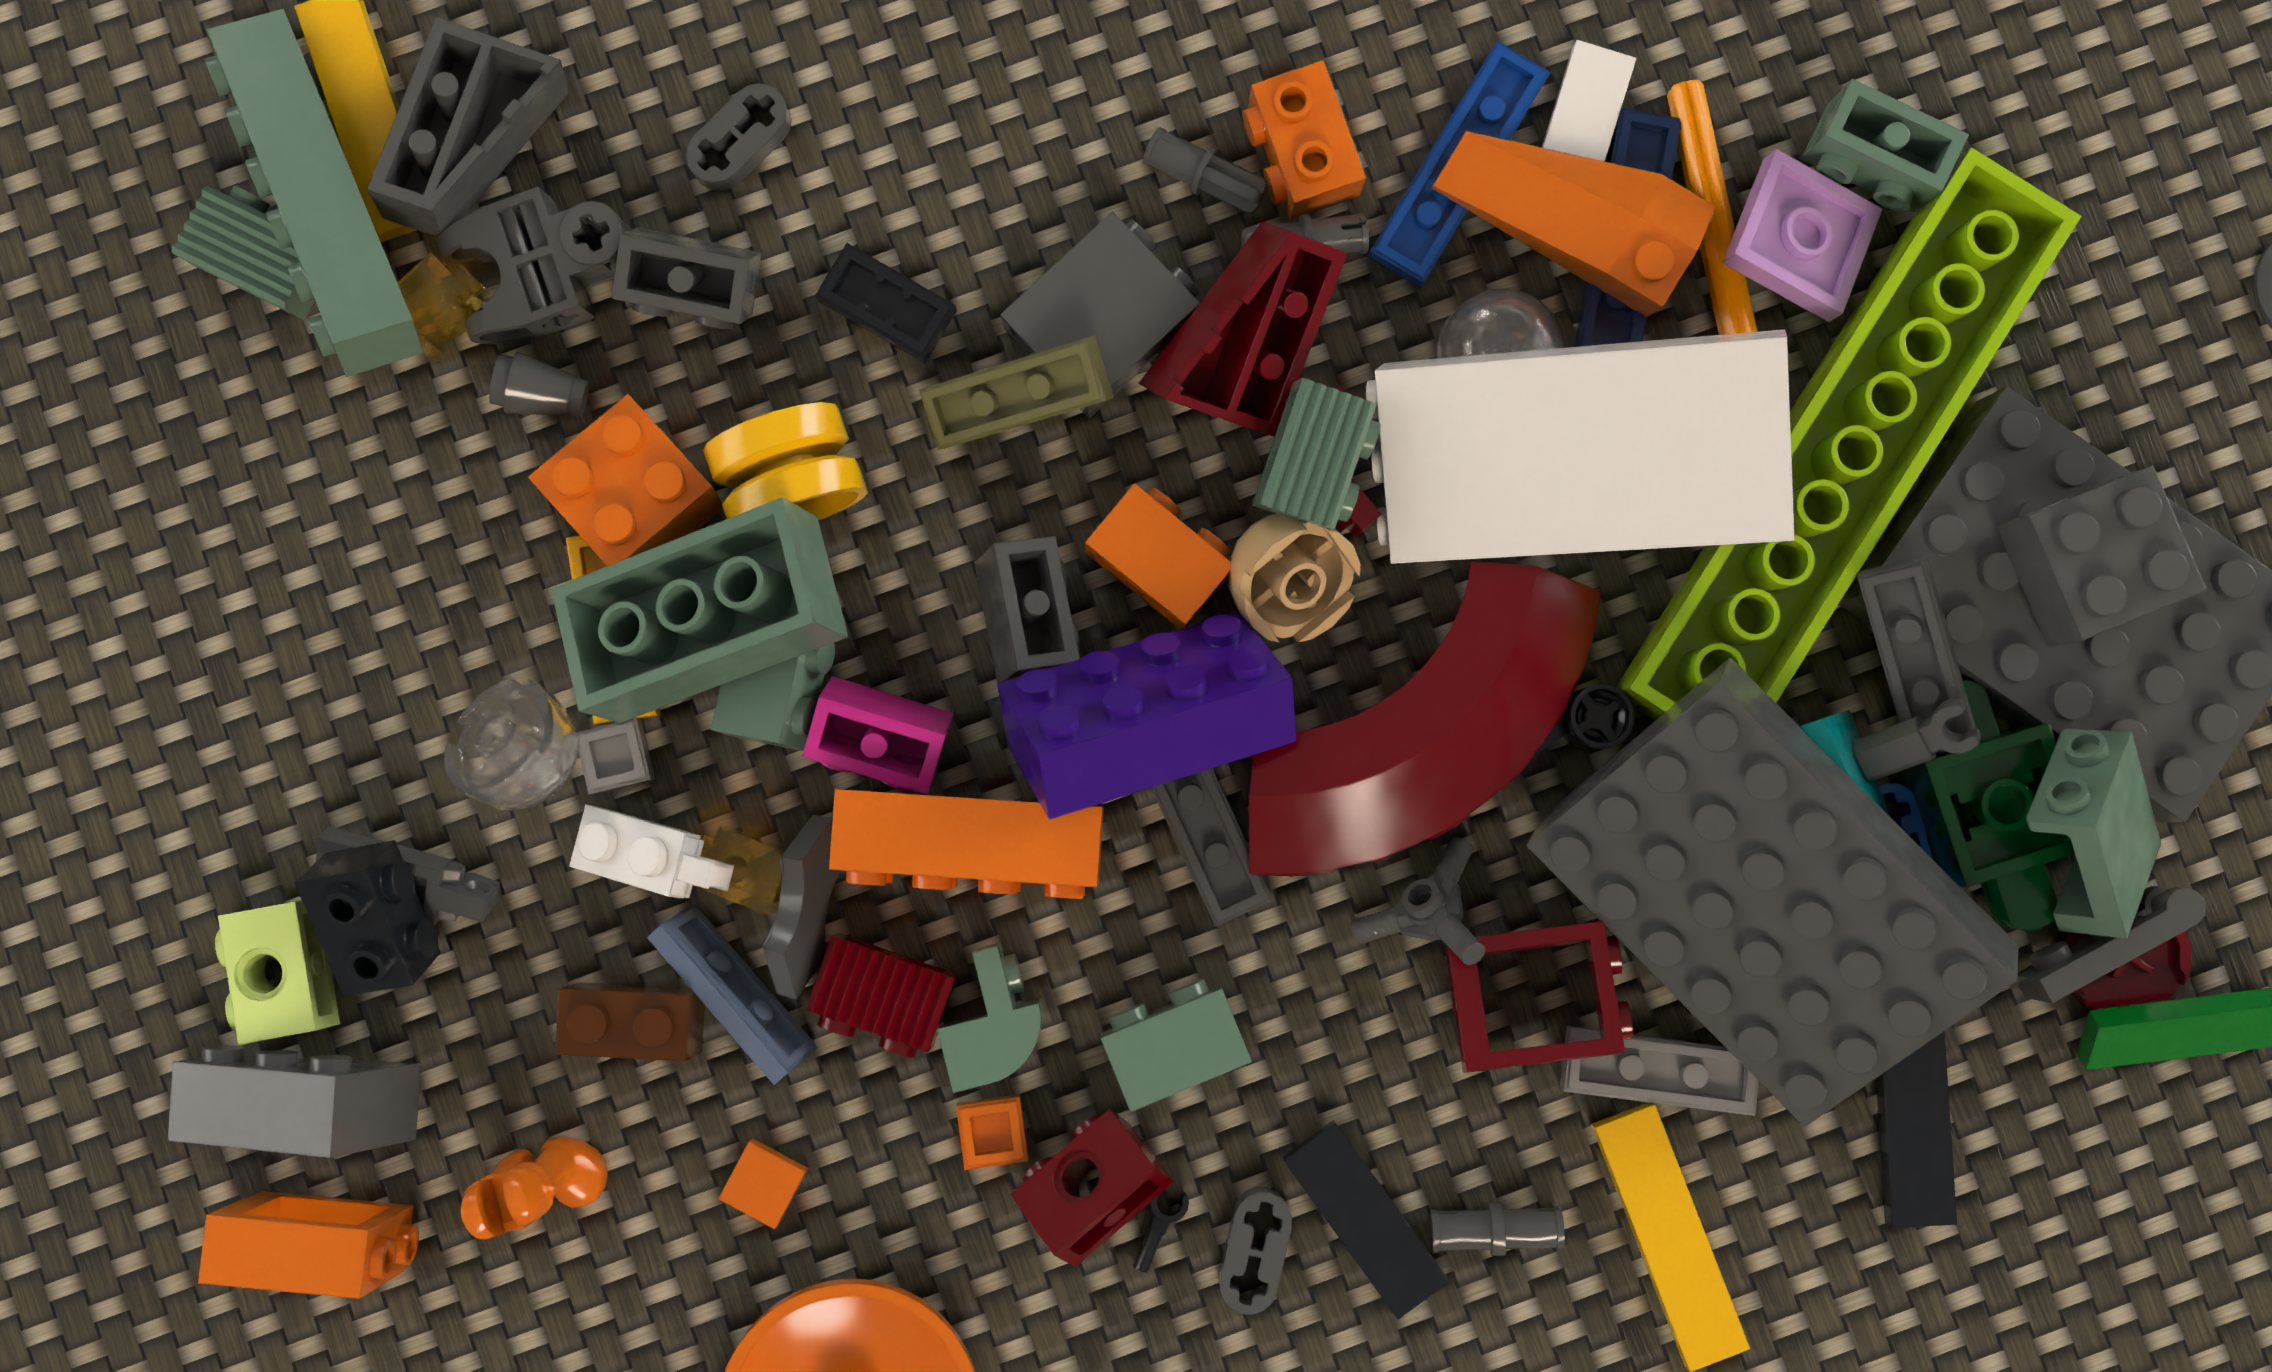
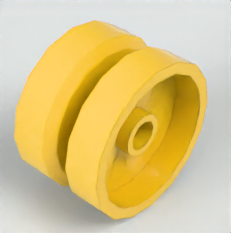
[703,402,868,521]

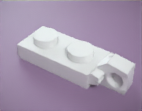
[569,805,734,898]

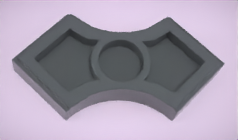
[762,814,841,999]

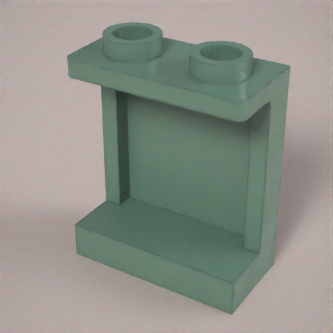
[2026,729,2161,939]

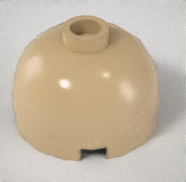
[1228,514,1361,642]

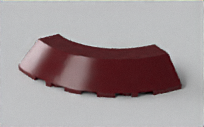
[1249,561,1601,877]

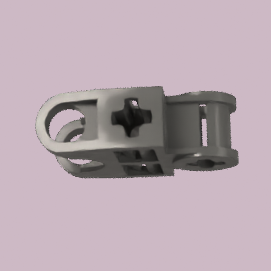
[437,187,632,344]

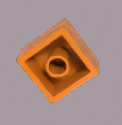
[528,394,723,566]

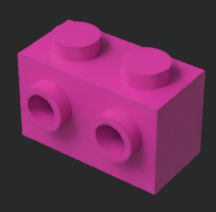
[802,676,954,795]

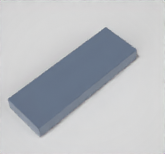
[647,904,818,1085]

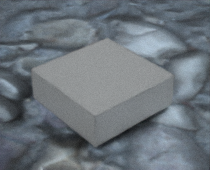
[574,718,655,795]

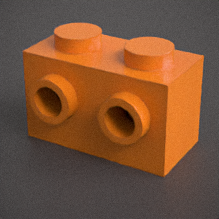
[1242,60,1366,221]
[1085,483,1231,629]

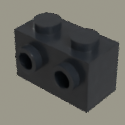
[294,840,441,997]

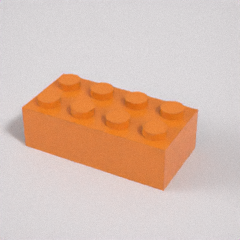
[829,789,1104,899]

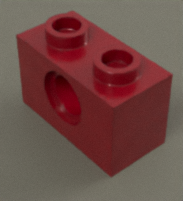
[1010,1108,1174,1267]

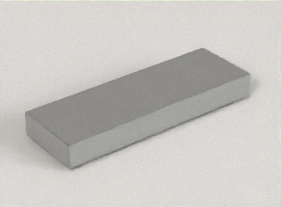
[1559,1025,1759,1116]

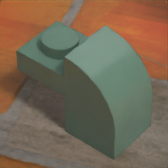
[937,942,1043,1093]

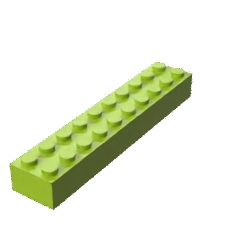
[1616,147,2082,721]

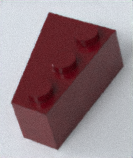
[1138,221,1348,437]

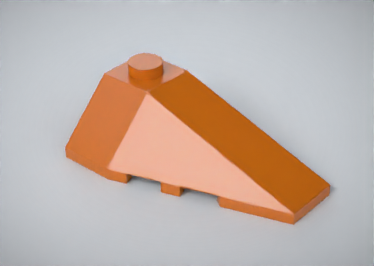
[1432,131,1716,318]

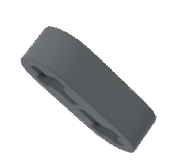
[686,83,792,192]
[1219,1187,1292,1315]

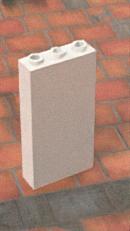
[1366,329,1794,564]

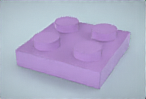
[1722,149,1882,322]

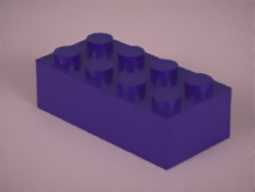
[997,612,1297,820]

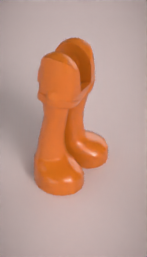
[461,1136,608,1239]

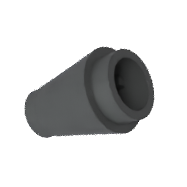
[489,351,589,418]

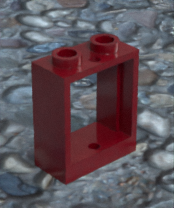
[1444,921,1633,1073]

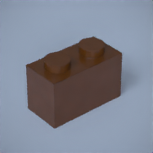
[555,982,705,1062]

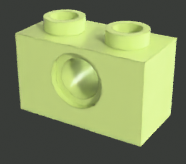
[215,901,340,1045]

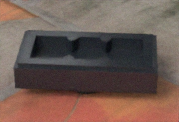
[815,243,957,364]

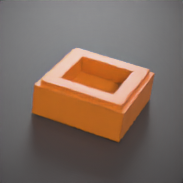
[956,1094,1029,1170]
[718,1138,809,1229]

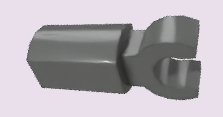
[1853,698,1981,782]

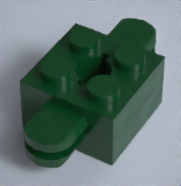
[1899,680,2075,931]

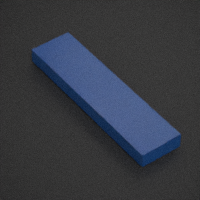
[1368,41,1551,288]

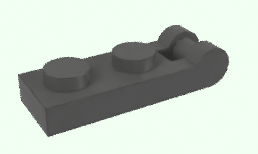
[2016,886,2206,1003]

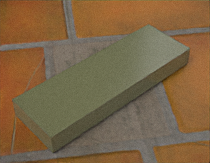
[919,335,1114,450]

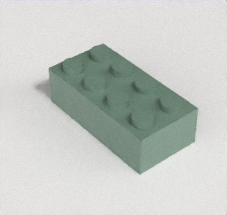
[551,497,848,723]

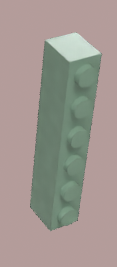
[204,9,423,377]

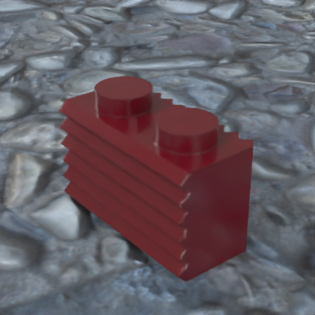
[806,933,958,1058]

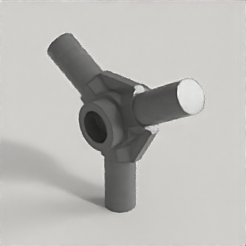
[1351,837,1485,965]

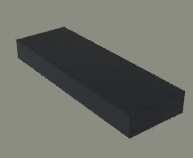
[1876,1031,1957,1228]
[1282,1120,1450,1320]

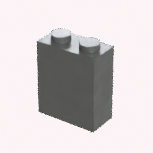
[1000,211,1200,419]

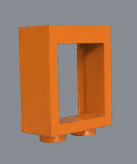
[198,1191,419,1299]

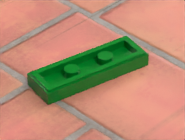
[2077,988,2272,1070]

